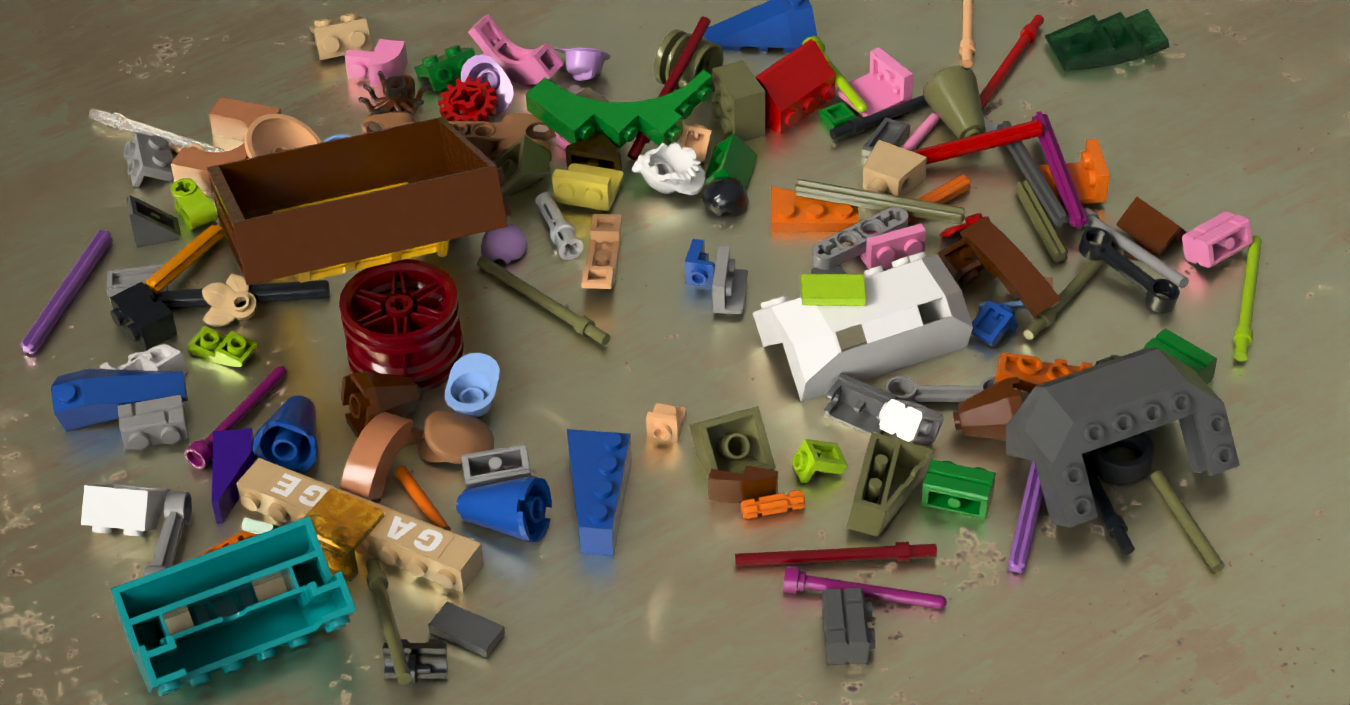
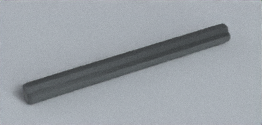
[997,121,1069,227]

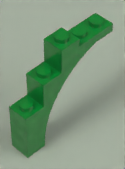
[525,69,712,148]

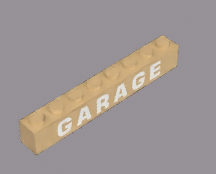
[236,458,484,593]

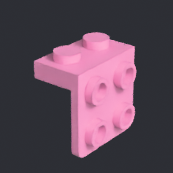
[837,47,913,117]
[850,223,926,269]

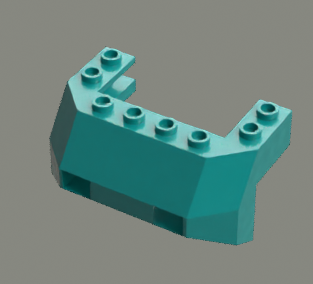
[111,516,357,697]

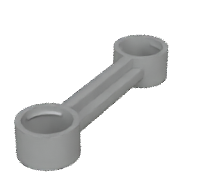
[885,376,998,402]
[143,492,192,576]

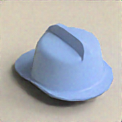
[445,353,500,418]

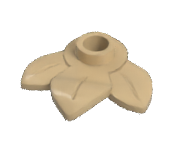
[202,274,257,327]

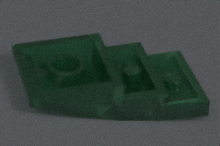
[1045,9,1170,71]

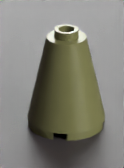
[923,65,986,139]

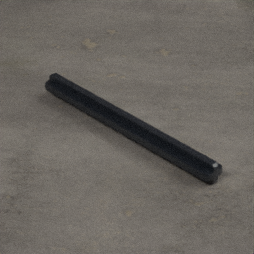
[152,280,330,309]

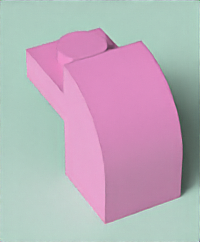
[345,39,408,86]

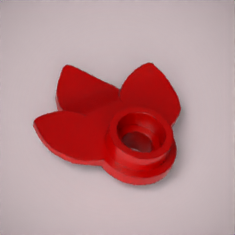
[939,213,990,238]

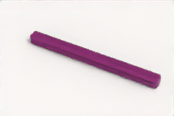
[1032,111,1088,229]

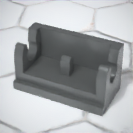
[824,373,897,436]

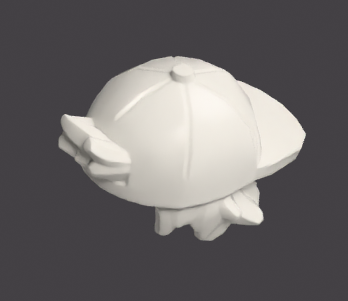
[632,143,705,195]

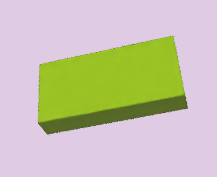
[800,274,866,306]

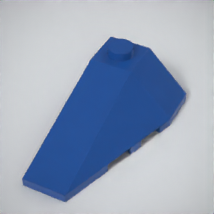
[704,0,817,53]
[51,369,188,431]

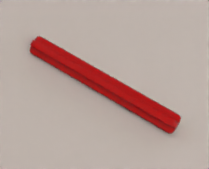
[912,120,1043,165]

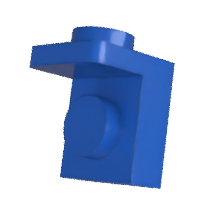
[685,239,715,288]
[971,300,1019,348]

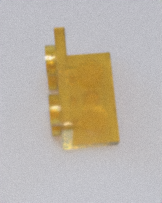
[304,488,384,582]

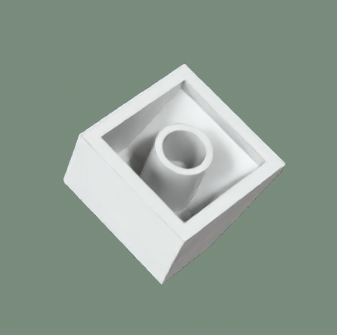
[81,483,170,536]

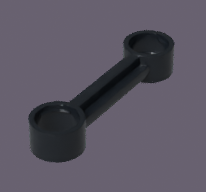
[1079,227,1180,313]

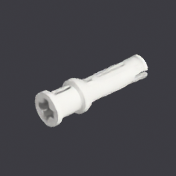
[535,192,583,260]

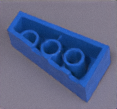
[567,429,632,556]

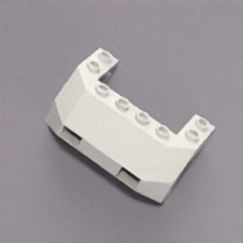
[752,251,973,402]

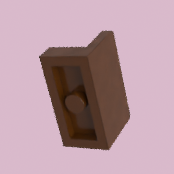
[1117,197,1187,255]

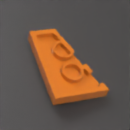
[771,186,859,232]
[994,352,1092,393]

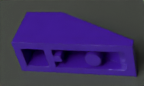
[212,428,258,524]

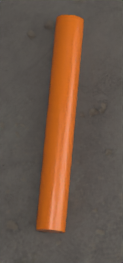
[395,466,451,531]

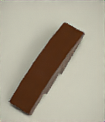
[960,217,1061,319]

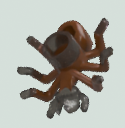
[358,71,431,116]

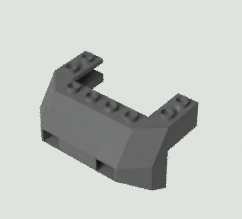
[1006,347,1240,528]

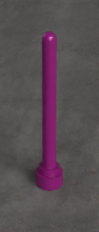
[184,366,287,469]
[783,565,947,609]

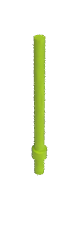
[1233,236,1262,362]

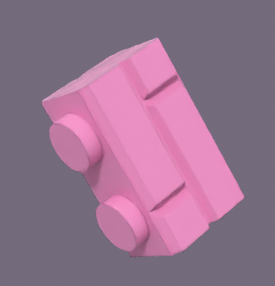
[1182,211,1253,268]

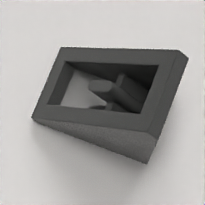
[126,195,181,248]

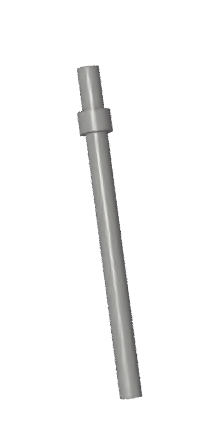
[1083,208,1189,288]

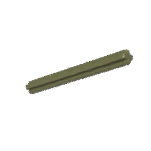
[794,179,965,224]

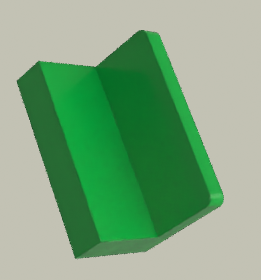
[704,134,757,190]

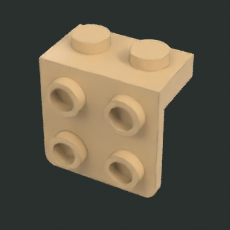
[309,12,373,60]

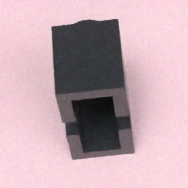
[110,282,177,350]

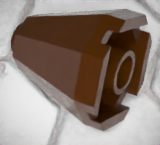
[341,371,422,438]
[953,377,1023,441]

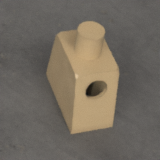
[863,140,927,197]

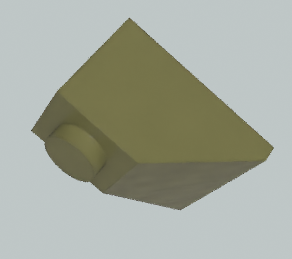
[493,135,550,198]
[689,406,776,475]

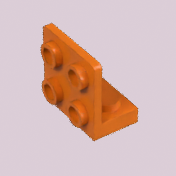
[1039,139,1110,206]

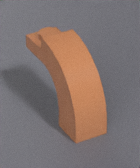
[340,412,424,500]

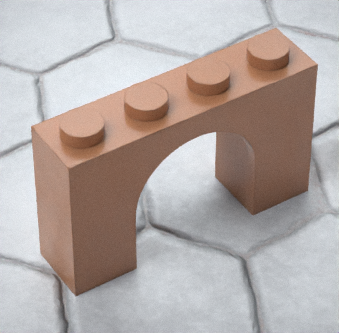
[171,97,281,193]

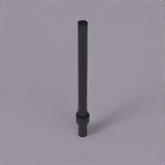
[830,95,928,140]
[1082,453,1135,555]

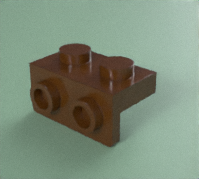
[936,239,988,284]

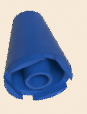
[253,395,318,473]
[456,476,552,542]

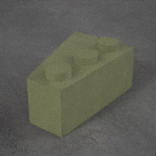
[846,432,935,537]

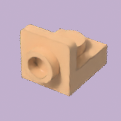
[680,124,712,165]
[646,403,687,443]

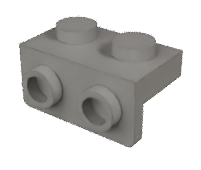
[124,132,173,188]

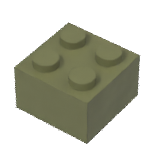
[710,60,765,142]

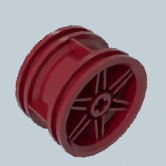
[339,259,464,392]

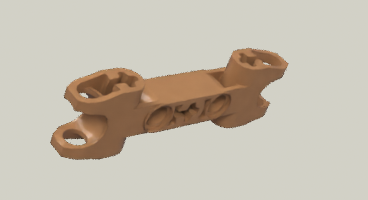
[362,112,555,161]

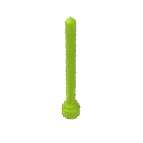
[802,36,867,113]

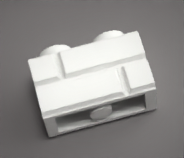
[879,399,944,444]

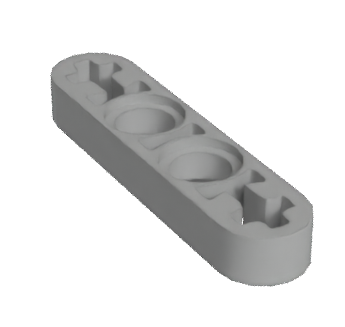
[812,207,908,270]

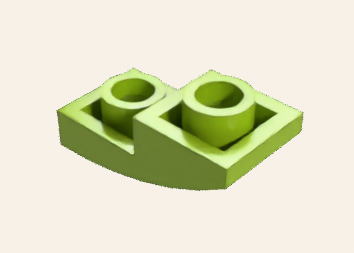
[188,325,258,367]

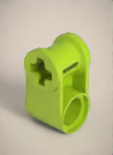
[171,178,218,231]

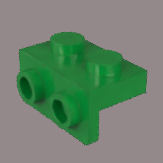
[414,45,475,92]

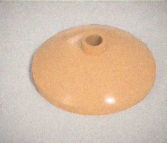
[244,114,322,158]

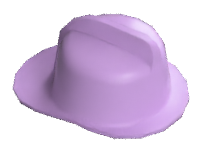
[554,48,610,81]
[461,54,514,115]

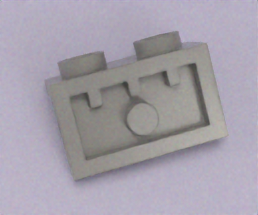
[712,246,748,314]

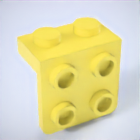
[552,163,624,211]

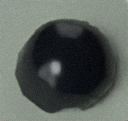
[702,177,749,217]

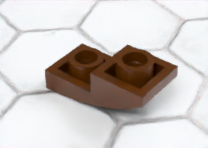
[708,465,778,503]

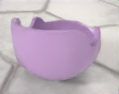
[481,223,527,264]

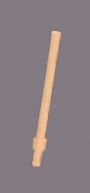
[959,0,976,68]

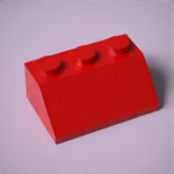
[756,39,836,134]

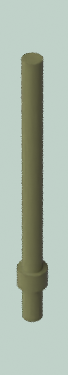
[1023,242,1120,340]
[477,256,610,345]
[366,558,411,685]

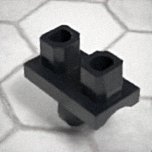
[382,639,448,684]

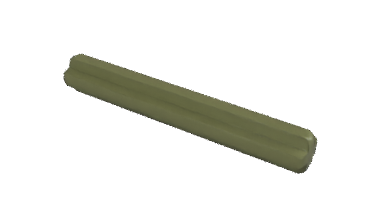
[1016,180,1068,263]

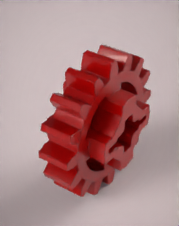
[438,76,499,122]

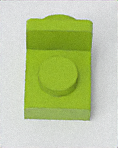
[792,439,848,483]

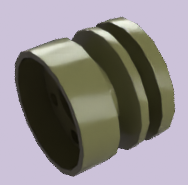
[654,29,724,89]

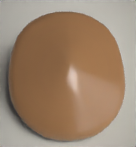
[418,410,494,464]

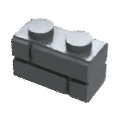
[822,588,876,665]

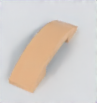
[581,214,622,289]

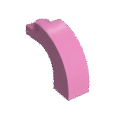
[468,14,564,85]

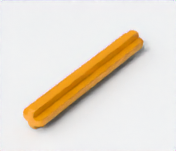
[145,225,224,294]

